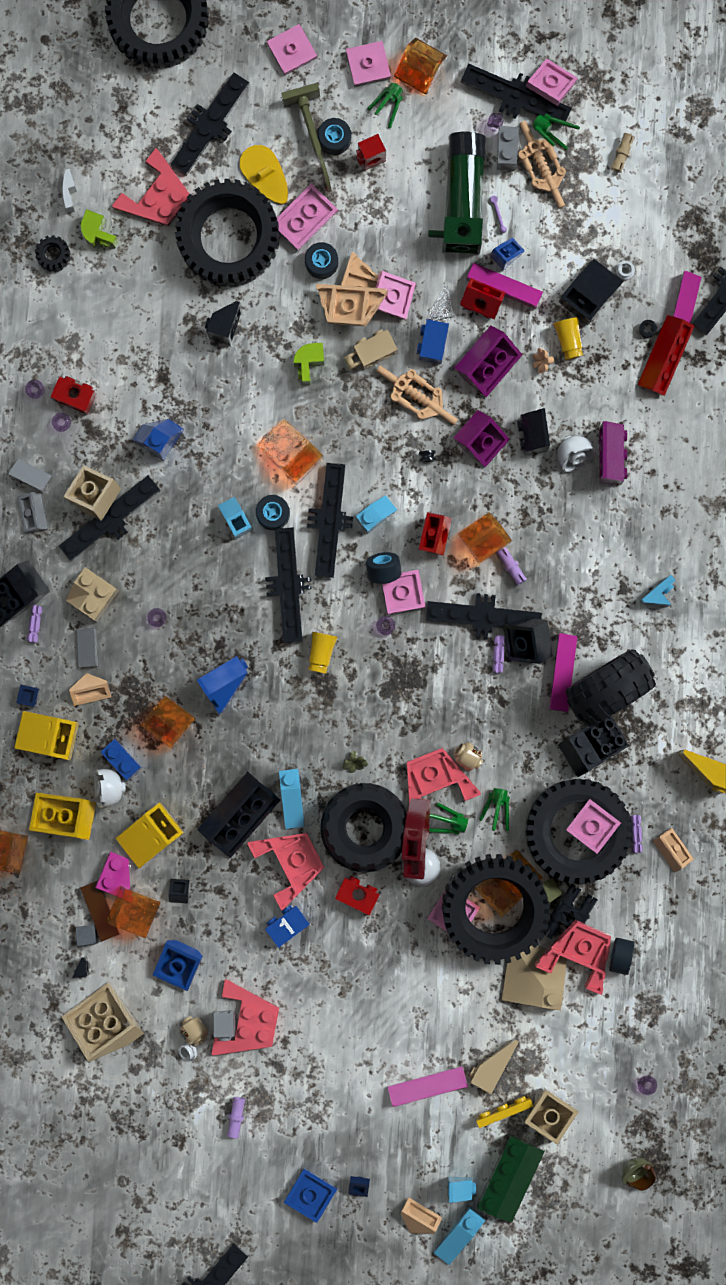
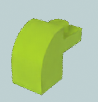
[81,209,118,248]
[294,343,324,385]

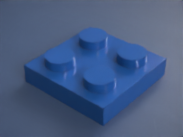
[284,1168,337,1223]

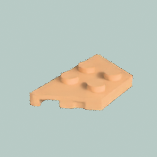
[341,252,378,288]
[316,284,388,327]

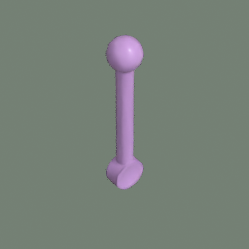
[490,196,507,233]

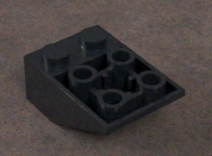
[559,259,624,325]
[0,561,50,627]
[558,716,630,777]

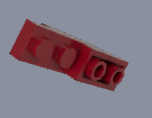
[402,798,431,880]

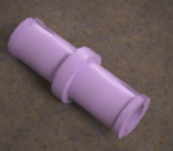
[496,547,527,586]
[227,1097,245,1138]

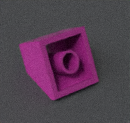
[453,410,510,467]

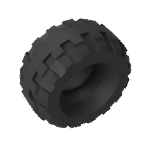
[566,649,656,727]
[320,783,407,873]

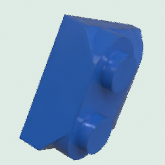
[153,940,203,991]

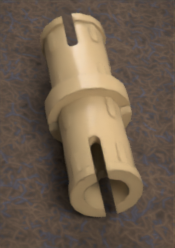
[610,133,635,173]

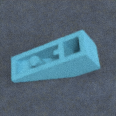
[279,769,305,829]
[434,1205,485,1265]

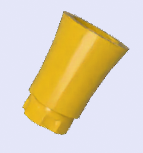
[553,317,583,360]
[308,631,338,673]

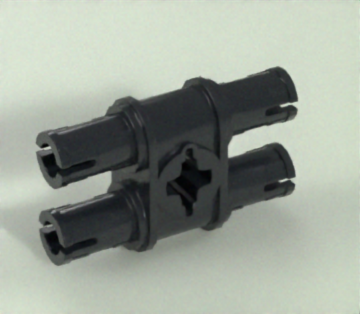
[543,883,598,939]

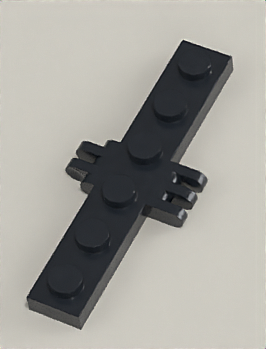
[461,63,572,127]
[171,72,250,176]
[692,267,726,336]
[306,463,354,578]
[59,475,160,561]
[265,527,312,643]
[426,593,542,640]
[182,1243,249,1285]

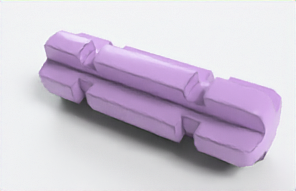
[27,605,42,643]
[493,635,505,673]
[630,815,643,853]

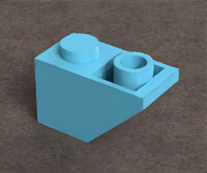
[218,497,253,539]

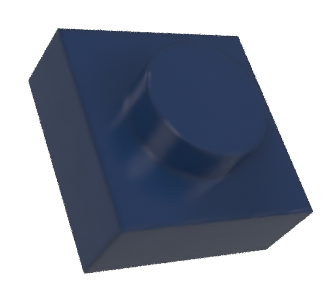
[16,684,40,708]
[348,1176,370,1197]

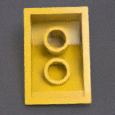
[678,749,726,794]
[29,793,96,840]

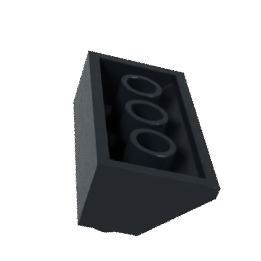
[197,771,281,858]

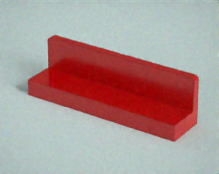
[638,315,694,396]

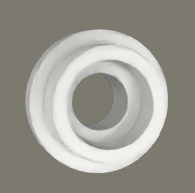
[616,261,635,280]
[179,1042,197,1061]

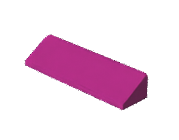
[466,263,543,309]
[673,271,702,323]
[549,633,578,712]
[388,1066,468,1107]

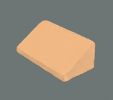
[653,828,694,872]

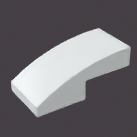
[63,169,77,213]

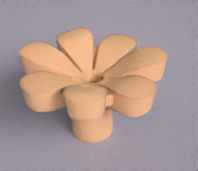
[533,348,554,373]

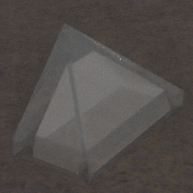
[426,285,454,321]

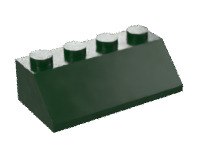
[477,1134,545,1223]

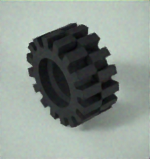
[35,235,71,272]

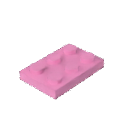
[277,183,338,251]

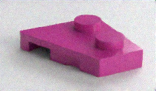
[95,852,131,902]

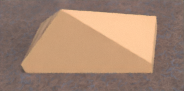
[69,673,111,706]
[400,1197,442,1234]

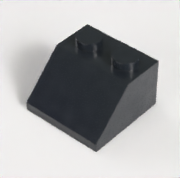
[205,301,242,346]
[517,408,550,455]
[503,618,553,664]

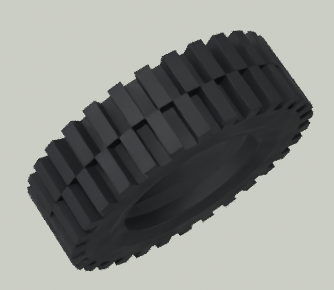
[105,0,209,69]
[175,179,280,287]
[525,779,633,884]
[442,854,550,965]

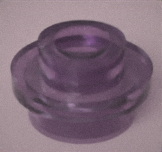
[487,113,504,131]
[25,380,44,399]
[52,413,71,432]
[147,608,167,627]
[376,616,395,635]
[638,1075,657,1095]

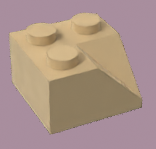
[63,465,121,521]
[65,567,119,622]
[523,1087,579,1145]

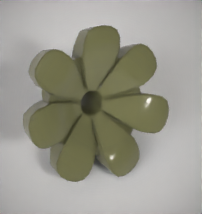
[343,751,368,773]

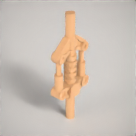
[518,121,566,209]
[376,365,458,425]

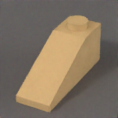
[468,1039,518,1094]

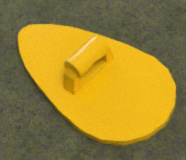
[240,145,288,205]

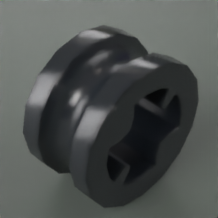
[639,320,657,338]
[419,450,436,463]

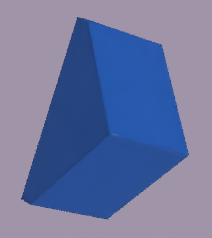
[491,237,525,271]

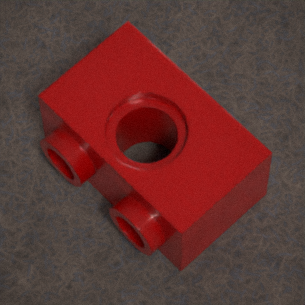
[356,134,386,170]
[460,278,506,320]
[51,376,96,415]
[418,512,452,556]
[335,876,380,916]

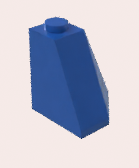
[132,419,185,461]
[197,656,249,714]

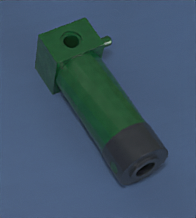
[428,131,486,254]

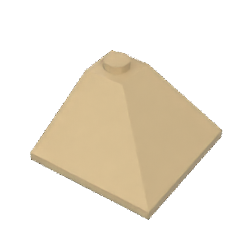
[502,946,567,1011]
[62,982,144,1062]

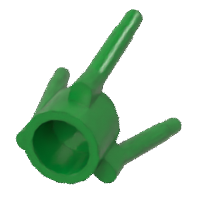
[367,82,403,128]
[532,114,580,150]
[479,788,510,831]
[429,803,468,835]

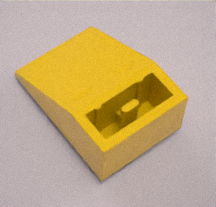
[14,711,79,761]
[115,802,185,869]

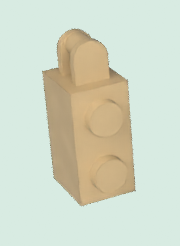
[344,329,398,370]

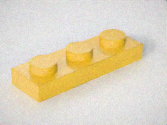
[476,1096,534,1128]

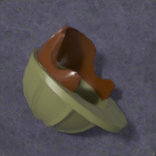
[622,1157,656,1191]

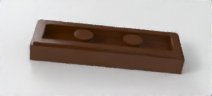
[80,881,120,942]

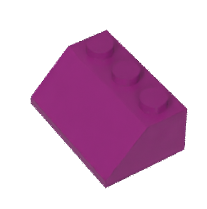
[454,325,523,398]
[599,421,627,484]

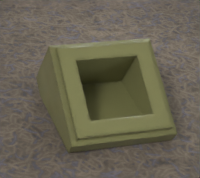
[542,877,562,903]

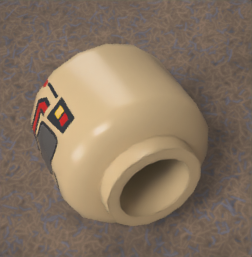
[454,742,483,771]
[180,1016,209,1047]

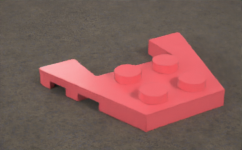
[112,148,189,226]
[407,748,481,804]
[247,833,324,910]
[534,920,611,995]
[212,979,279,1055]

